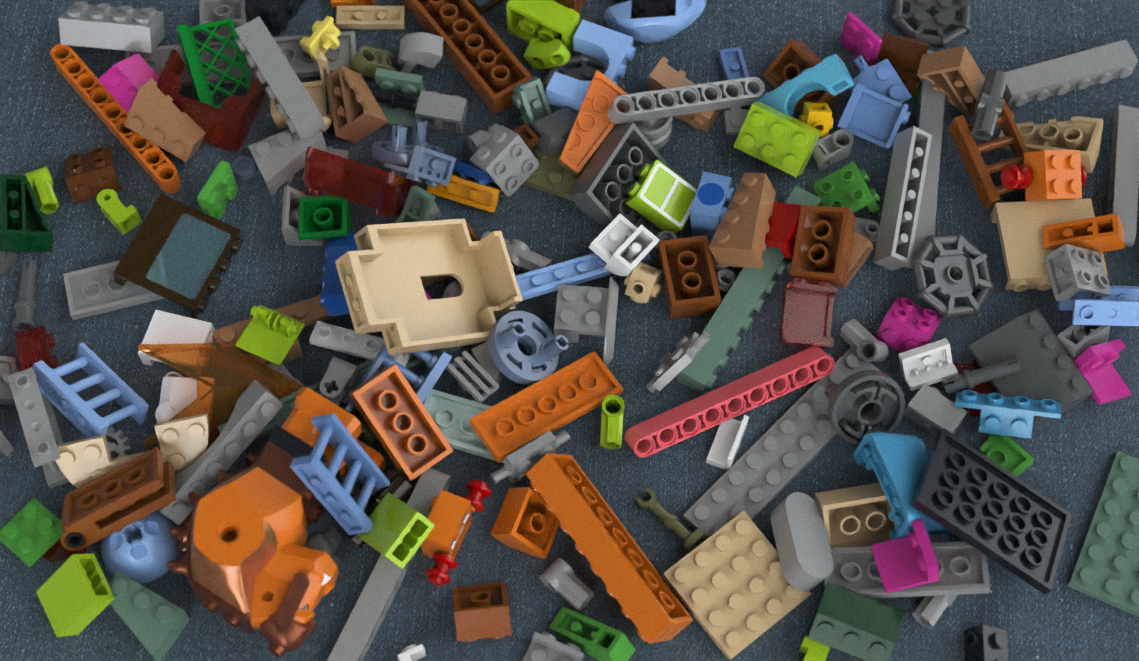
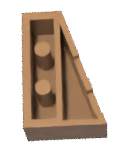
[917,45,985,117]
[648,56,721,132]
[325,66,388,143]
[124,78,206,162]

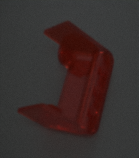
[157,49,266,152]
[304,146,414,218]

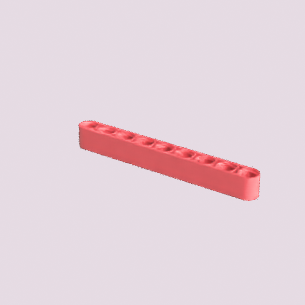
[624,346,835,458]

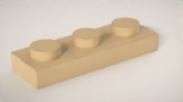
[336,6,405,30]

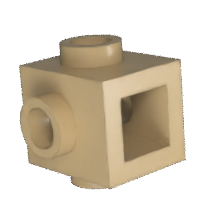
[624,262,663,303]

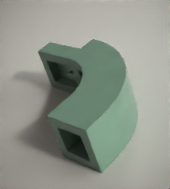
[396,185,435,223]

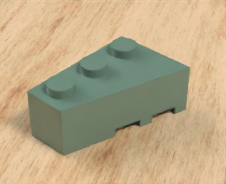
[108,571,190,661]

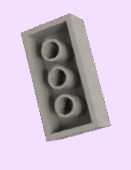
[58,1,165,53]

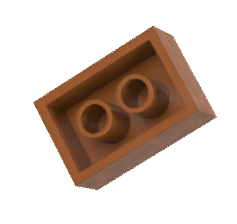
[657,235,721,319]

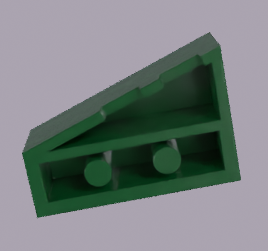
[0,174,53,252]

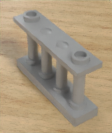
[7,367,70,489]

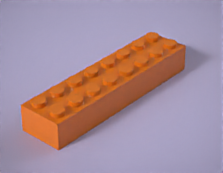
[526,453,693,644]

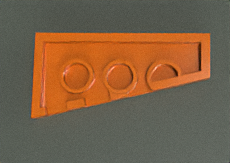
[558,70,628,174]

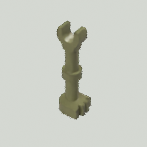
[636,488,706,552]

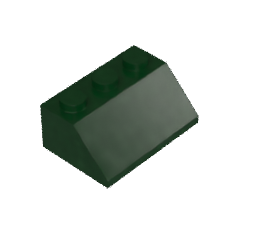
[808,581,905,661]

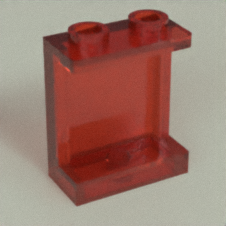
[778,278,839,349]

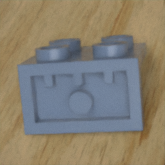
[383,145,456,188]

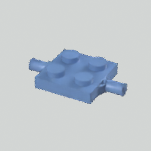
[849,55,912,104]

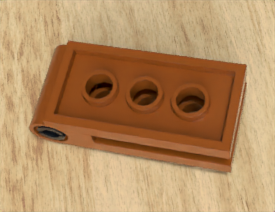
[61,447,176,551]

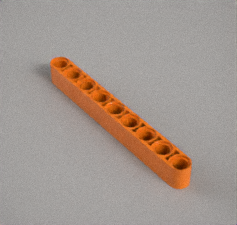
[50,43,181,194]

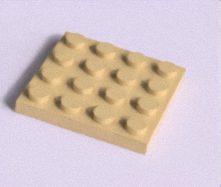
[662,511,811,660]

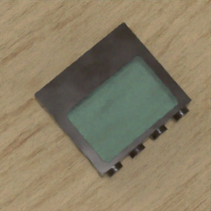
[113,193,243,319]

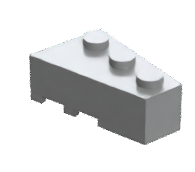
[248,129,327,197]

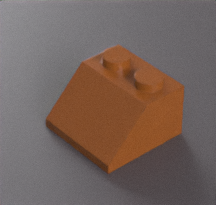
[453,581,511,642]

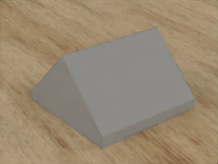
[281,185,324,246]

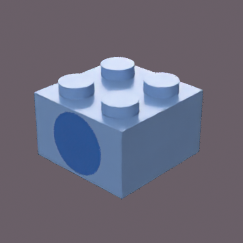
[690,171,735,241]

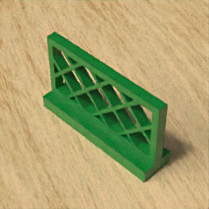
[177,18,257,119]

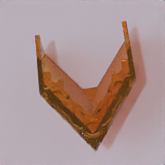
[138,343,304,450]

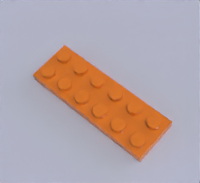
[469,351,624,463]

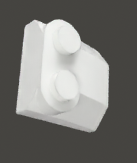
[155,377,215,425]

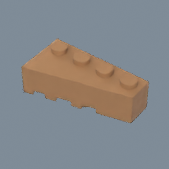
[709,173,776,268]

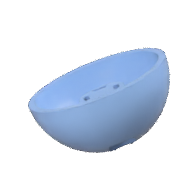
[101,510,179,584]

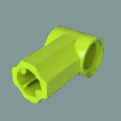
[23,166,60,215]
[599,395,625,450]

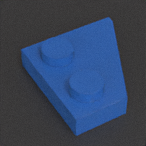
[453,159,495,185]

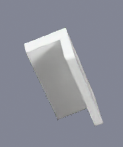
[706,415,749,471]

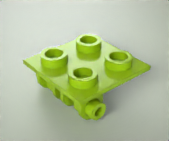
[235,305,305,366]

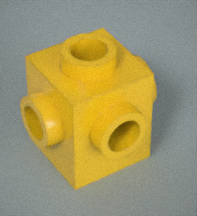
[798,102,833,139]

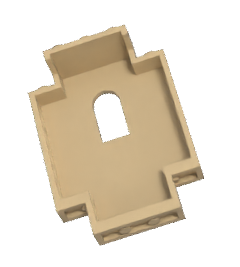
[335,218,523,356]

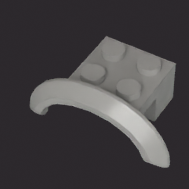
[554,277,619,366]

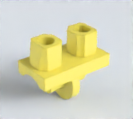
[299,16,341,62]

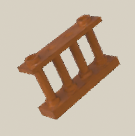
[948,102,1028,210]

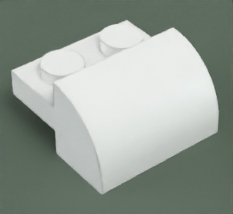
[588,214,660,276]

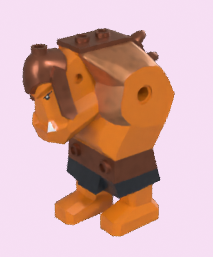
[167,387,385,658]

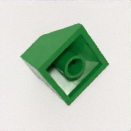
[298,193,353,240]

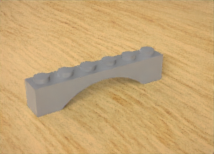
[158,379,284,525]

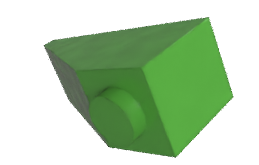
[548,606,636,661]

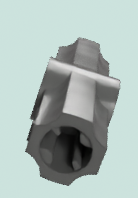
[971,70,1008,141]

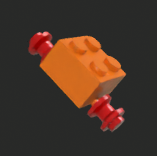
[1001,150,1087,201]
[421,479,492,587]

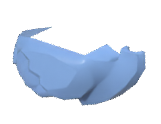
[603,0,707,44]

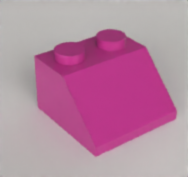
[98,53,170,114]

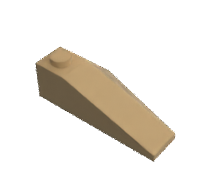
[998,116,1103,173]

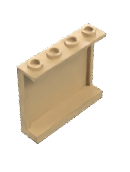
[991,199,1108,292]

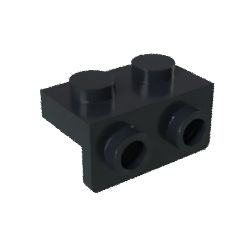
[964,624,1008,661]

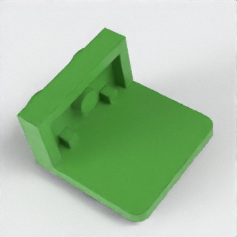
[813,161,881,214]

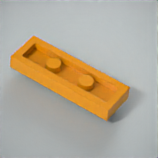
[426,174,501,213]

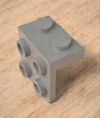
[470,125,539,197]

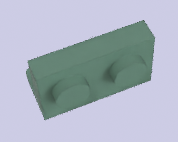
[512,77,552,128]

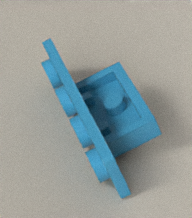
[955,390,1061,439]

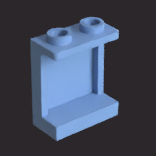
[837,83,911,150]

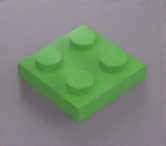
[197,160,238,219]
[0,498,61,567]

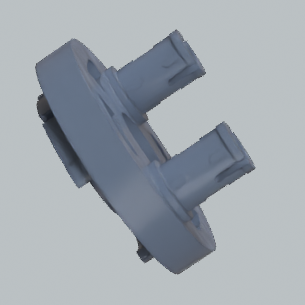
[371,119,444,166]
[488,311,569,385]

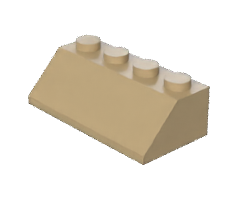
[814,483,895,548]

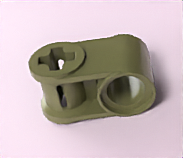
[349,45,395,78]

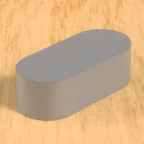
[770,492,834,591]

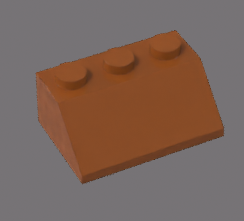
[762,40,845,115]
[790,205,856,288]

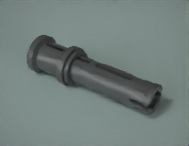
[12,260,38,333]

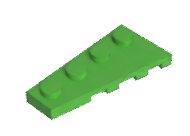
[979,434,1034,477]

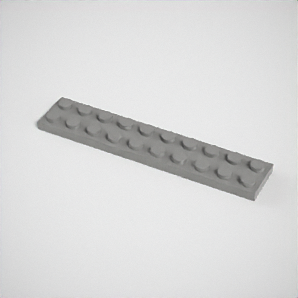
[125,31,357,88]
[683,347,886,539]

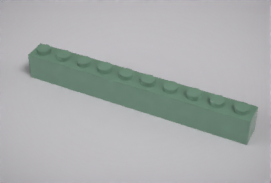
[676,186,821,395]

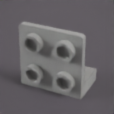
[1044,244,1111,302]

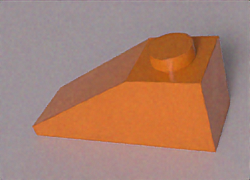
[1043,213,1125,253]

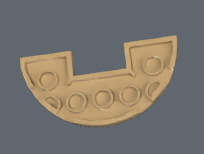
[55,413,210,488]

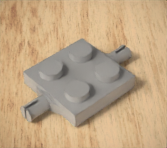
[646,331,711,393]
[490,430,570,484]

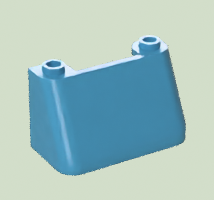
[853,432,950,540]

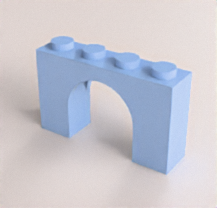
[546,19,636,114]

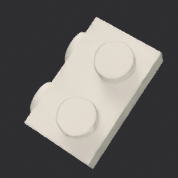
[898,338,958,391]

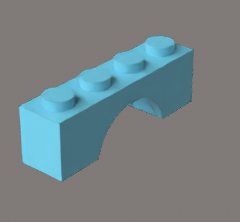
[755,53,855,118]

